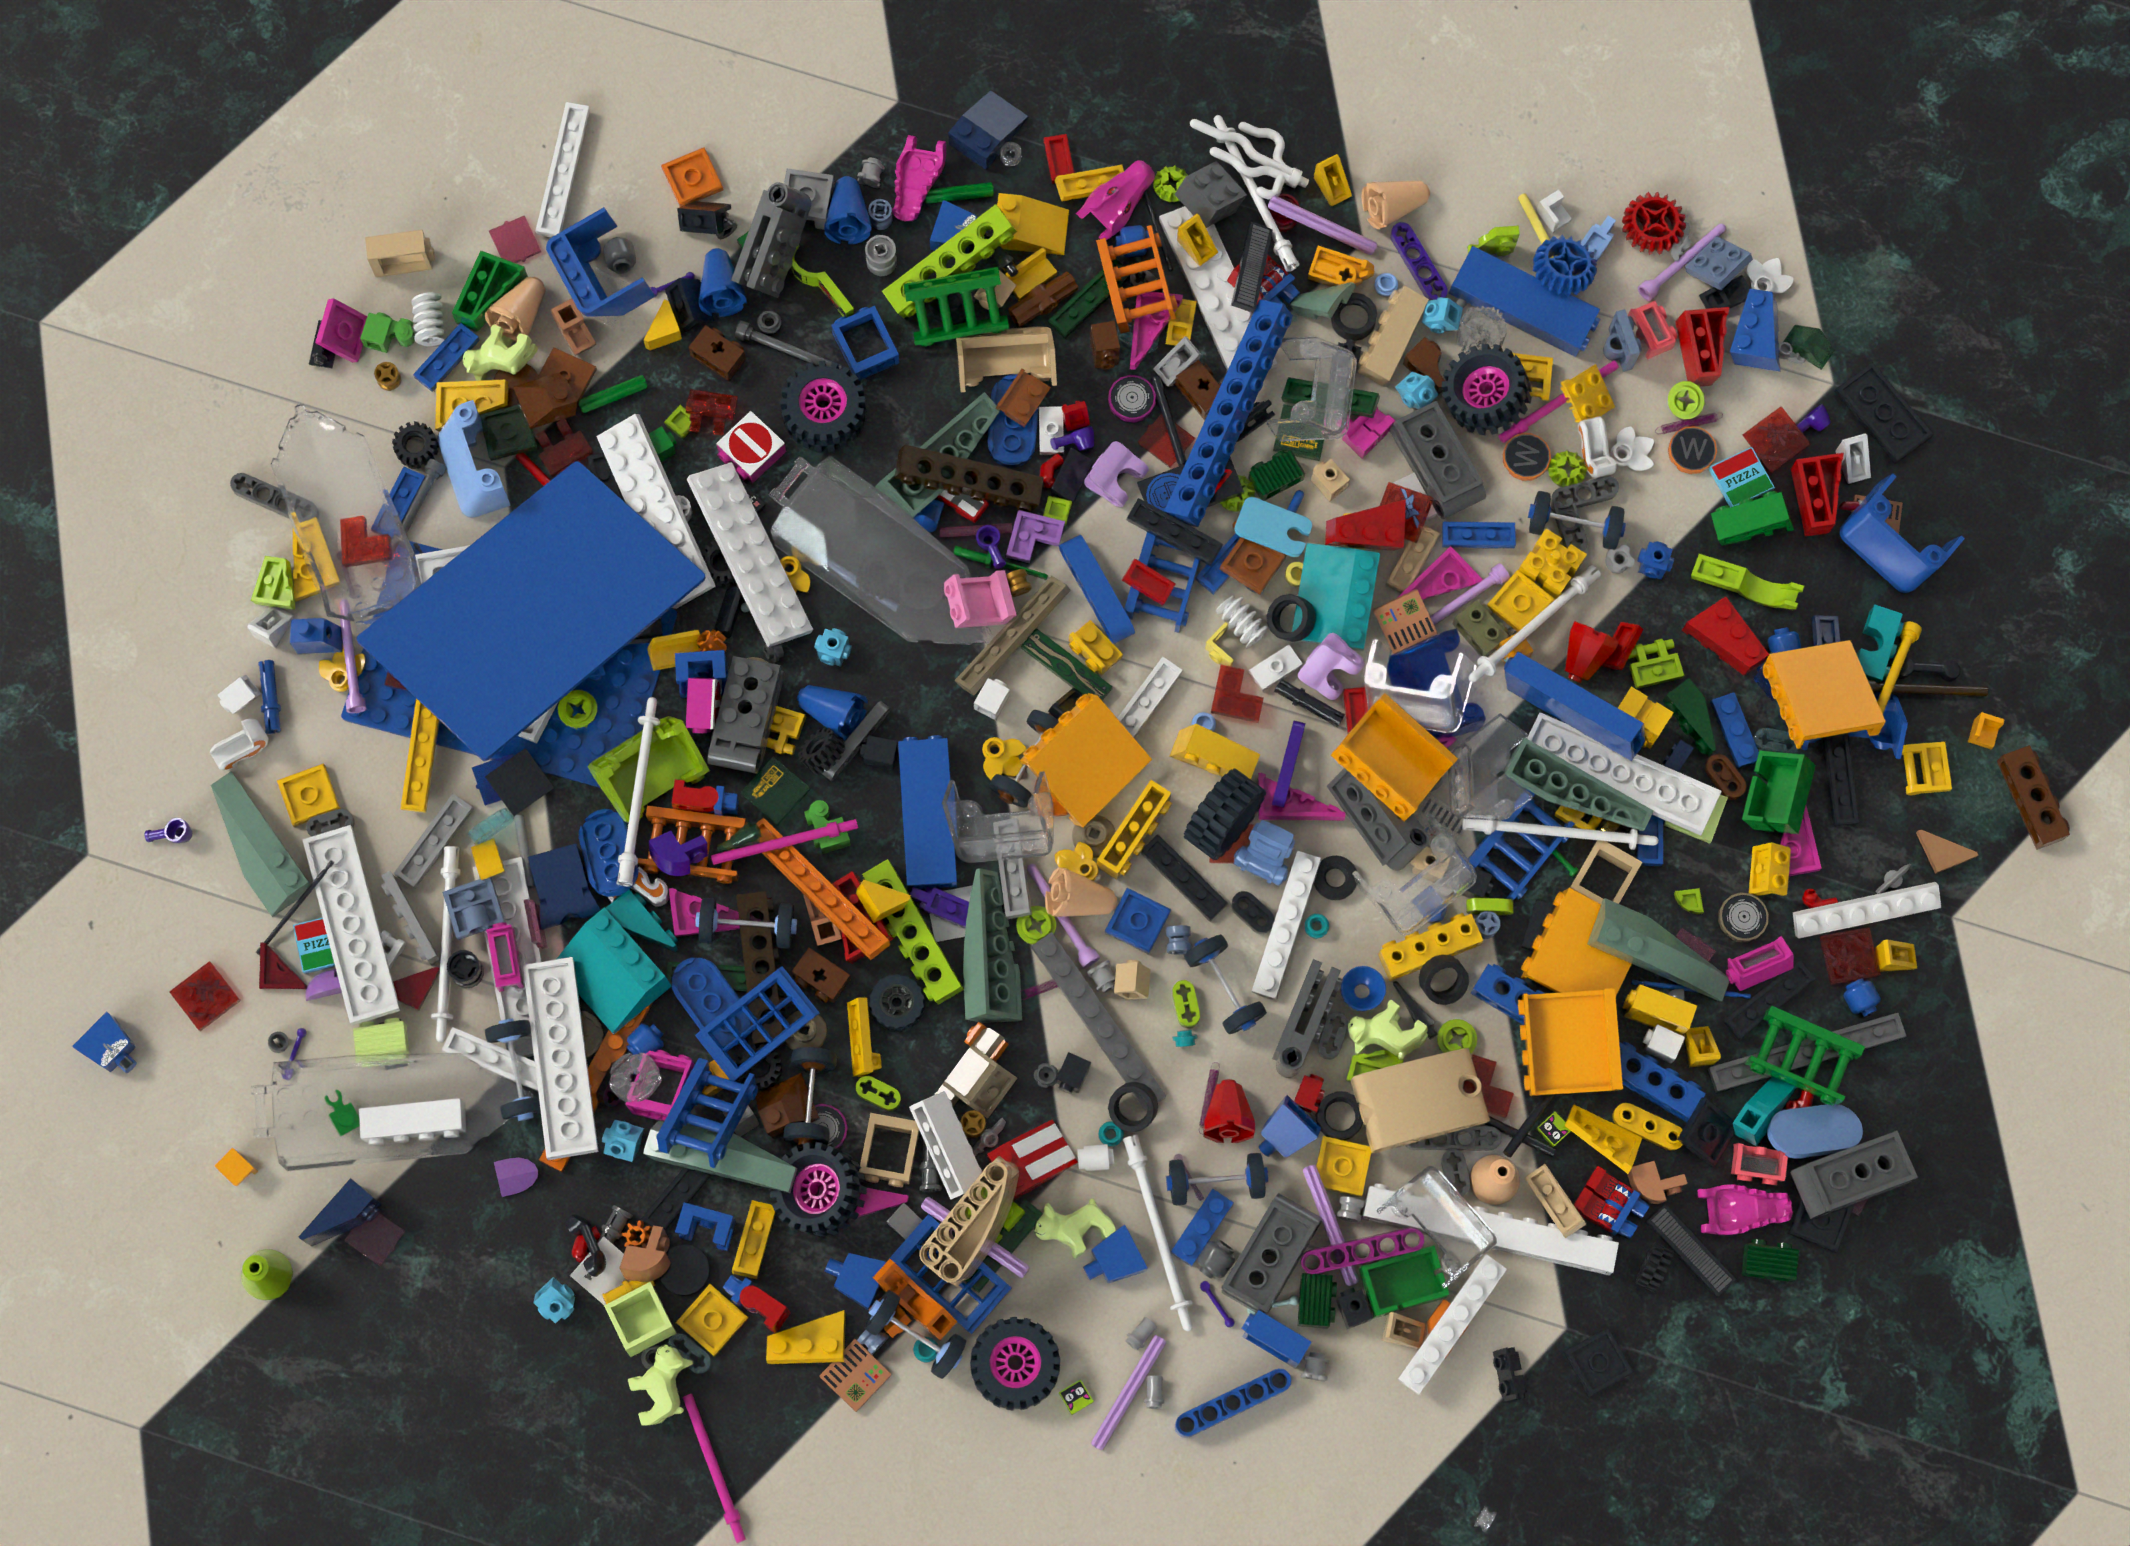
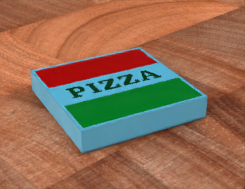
[1708,447,1775,507]
[293,918,335,974]

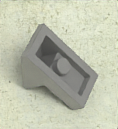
[1153,336,1201,386]

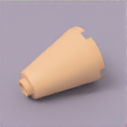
[1361,181,1430,229]
[485,277,546,343]
[1045,867,1117,917]
[1469,1155,1520,1205]

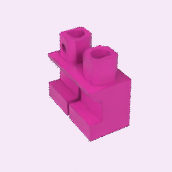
[1336,407,1395,459]

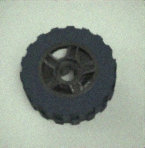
[869,974,925,1031]

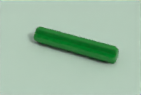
[925,182,994,203]
[578,375,647,413]

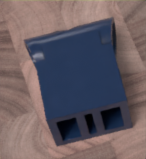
[528,843,600,930]

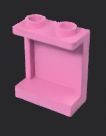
[944,570,1017,628]

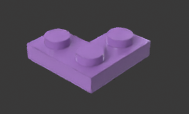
[1006,510,1065,563]

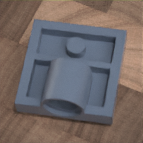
[1685,236,1753,290]
[1603,309,1642,372]
[442,877,506,940]

